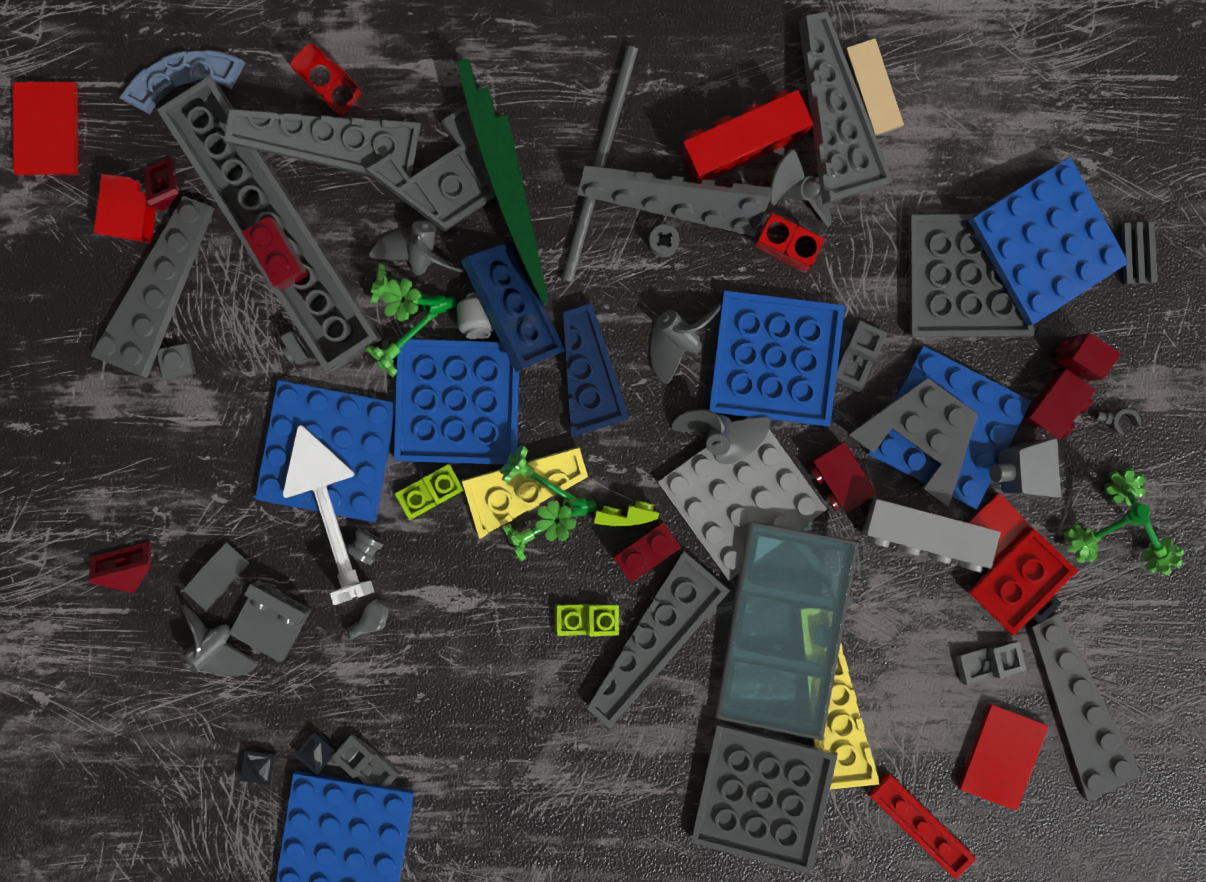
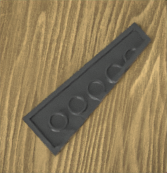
[223,109,421,178]
[91,196,214,378]
[587,551,730,729]
[1029,612,1142,802]

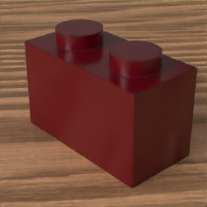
[242,216,309,291]
[1053,333,1121,382]
[1023,369,1096,440]
[809,442,877,514]
[613,520,681,583]

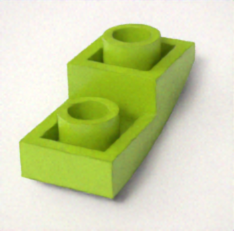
[394,464,464,521]
[594,501,659,526]
[554,604,619,636]

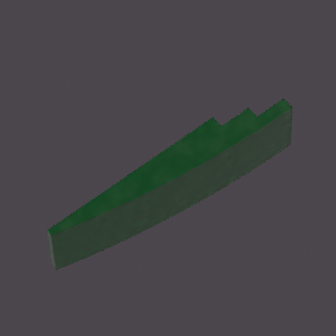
[457,59,550,307]

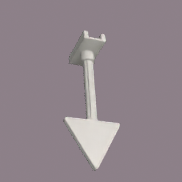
[283,426,374,605]

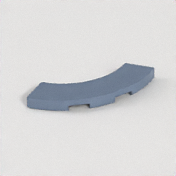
[120,50,245,115]

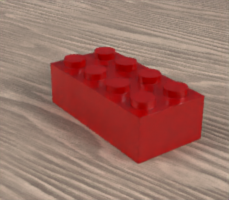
[680,90,813,184]

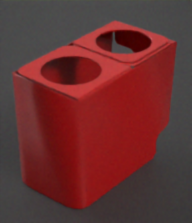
[290,44,363,116]
[94,174,156,244]
[754,213,825,272]

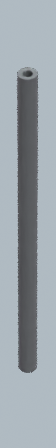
[561,45,638,283]

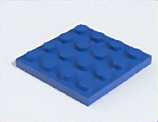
[968,157,1128,326]
[709,291,845,426]
[394,339,520,464]
[867,346,1032,509]
[255,380,396,522]
[276,771,415,882]

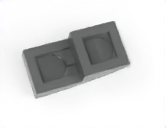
[836,321,887,392]
[183,543,249,611]
[955,641,1027,685]
[331,734,401,787]

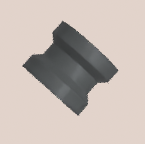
[648,224,680,258]
[346,528,384,565]

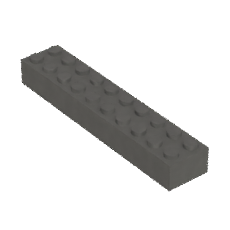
[157,76,383,373]

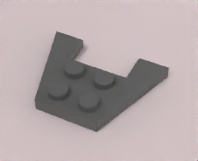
[366,104,495,232]
[847,378,978,507]

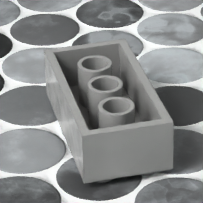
[861,498,1001,572]

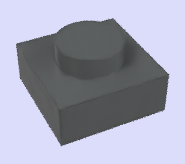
[280,331,313,365]
[157,344,196,380]

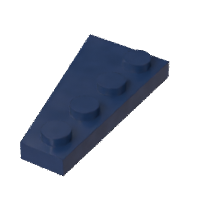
[563,303,629,438]

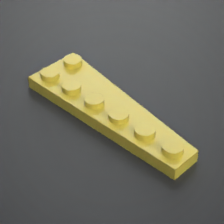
[799,607,879,789]

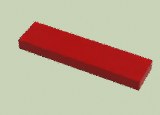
[867,772,977,880]

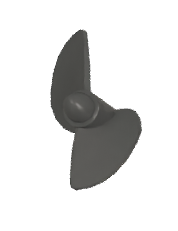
[769,149,831,226]
[370,221,467,276]
[650,303,721,384]
[672,409,770,464]
[180,603,257,676]

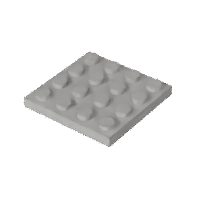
[658,417,827,580]

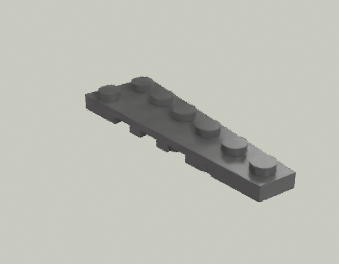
[578,165,772,236]

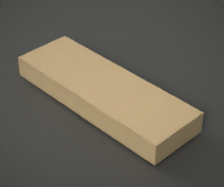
[845,38,904,136]

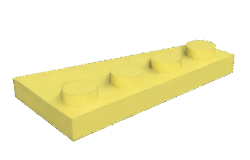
[462,446,588,539]

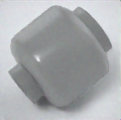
[457,292,495,340]

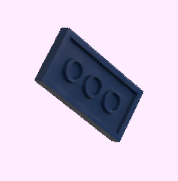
[461,242,565,372]

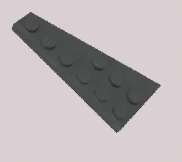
[799,11,893,205]

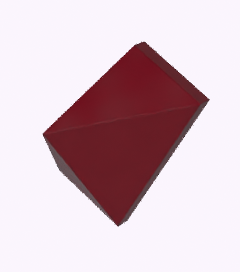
[143,157,179,212]
[89,541,152,594]

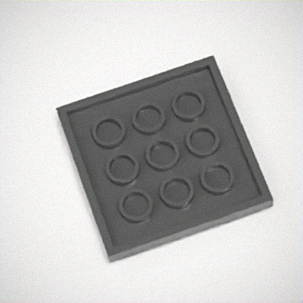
[909,214,1034,338]
[691,723,838,874]

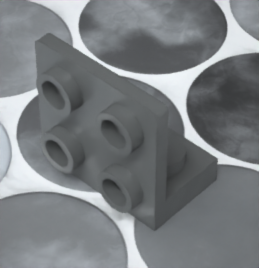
[230,581,312,662]

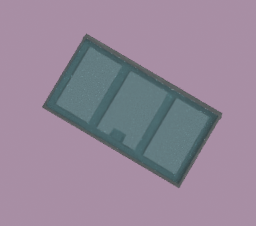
[714,521,859,741]

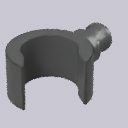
[1095,409,1141,436]

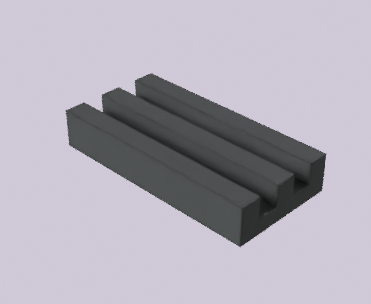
[1121,221,1157,285]

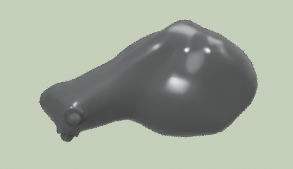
[346,599,389,640]

